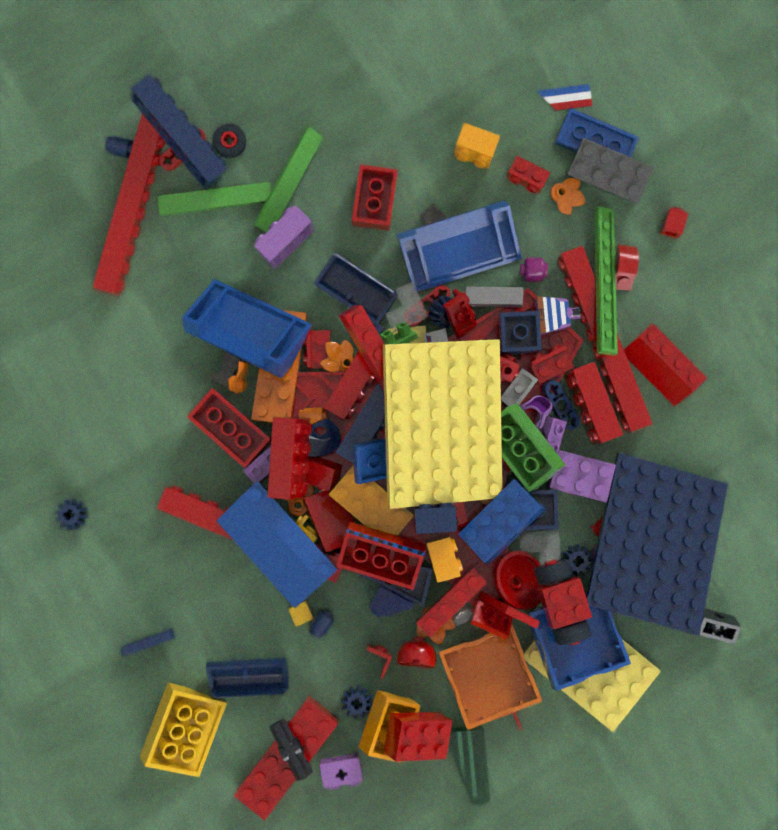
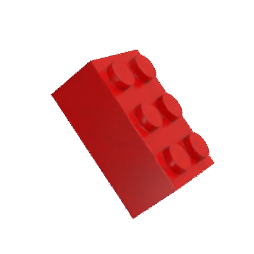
[352,164,398,231]
[384,712,453,762]

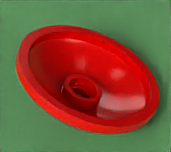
[495,551,547,610]

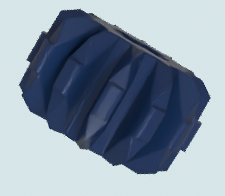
[427,296,451,329]
[54,498,89,531]
[560,544,594,577]
[340,685,373,719]

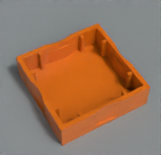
[439,625,542,730]

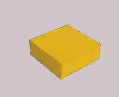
[288,601,314,627]

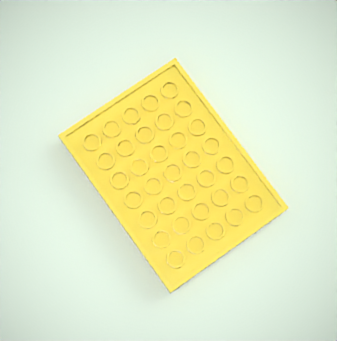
[383,339,502,509]

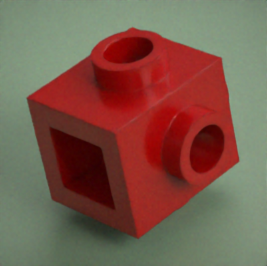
[500,353,520,383]

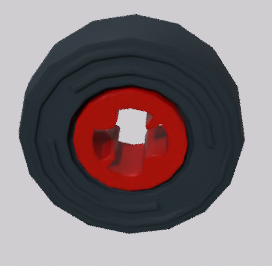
[212,123,247,158]

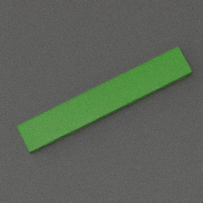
[253,126,323,233]
[157,182,271,216]

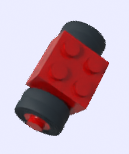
[534,559,592,646]

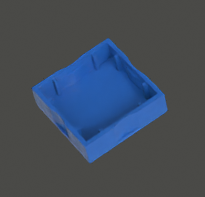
[525,591,631,691]

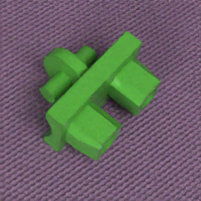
[380,322,418,344]

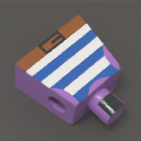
[534,297,581,336]

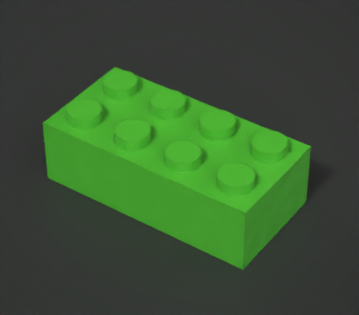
[501,403,566,492]

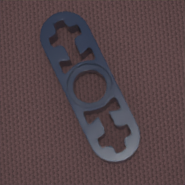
[542,380,580,430]
[119,628,176,657]

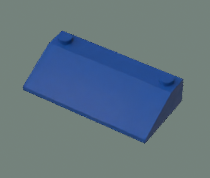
[396,201,522,293]
[182,279,312,378]
[217,481,338,608]

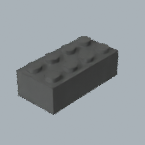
[566,138,654,204]

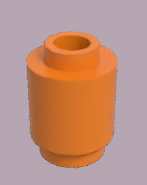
[299,407,328,425]

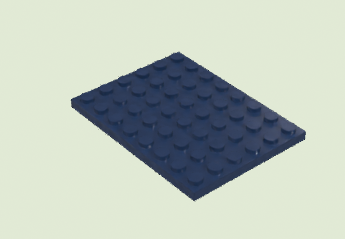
[586,453,728,636]

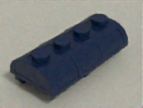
[313,252,398,325]
[206,657,289,698]

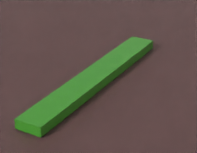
[594,206,618,356]

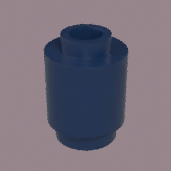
[105,135,133,158]
[308,608,335,639]

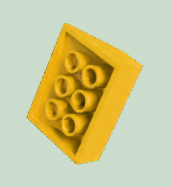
[139,682,227,777]

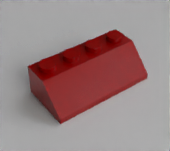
[624,323,707,407]

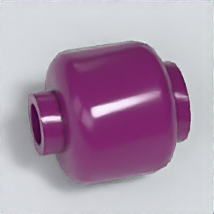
[520,257,548,282]

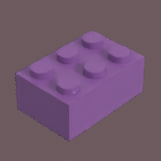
[254,205,314,270]
[546,450,616,503]

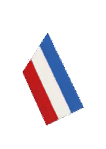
[537,84,593,110]

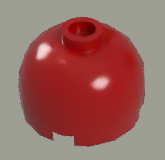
[397,637,436,668]

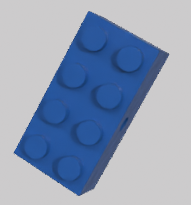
[458,479,546,564]

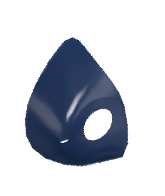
[308,419,341,457]

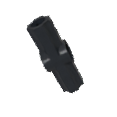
[269,718,313,781]

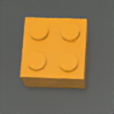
[454,123,500,169]
[425,535,463,582]

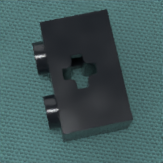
[700,609,742,644]

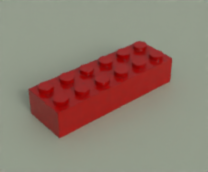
[234,695,339,821]

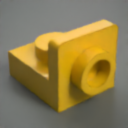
[295,514,318,543]

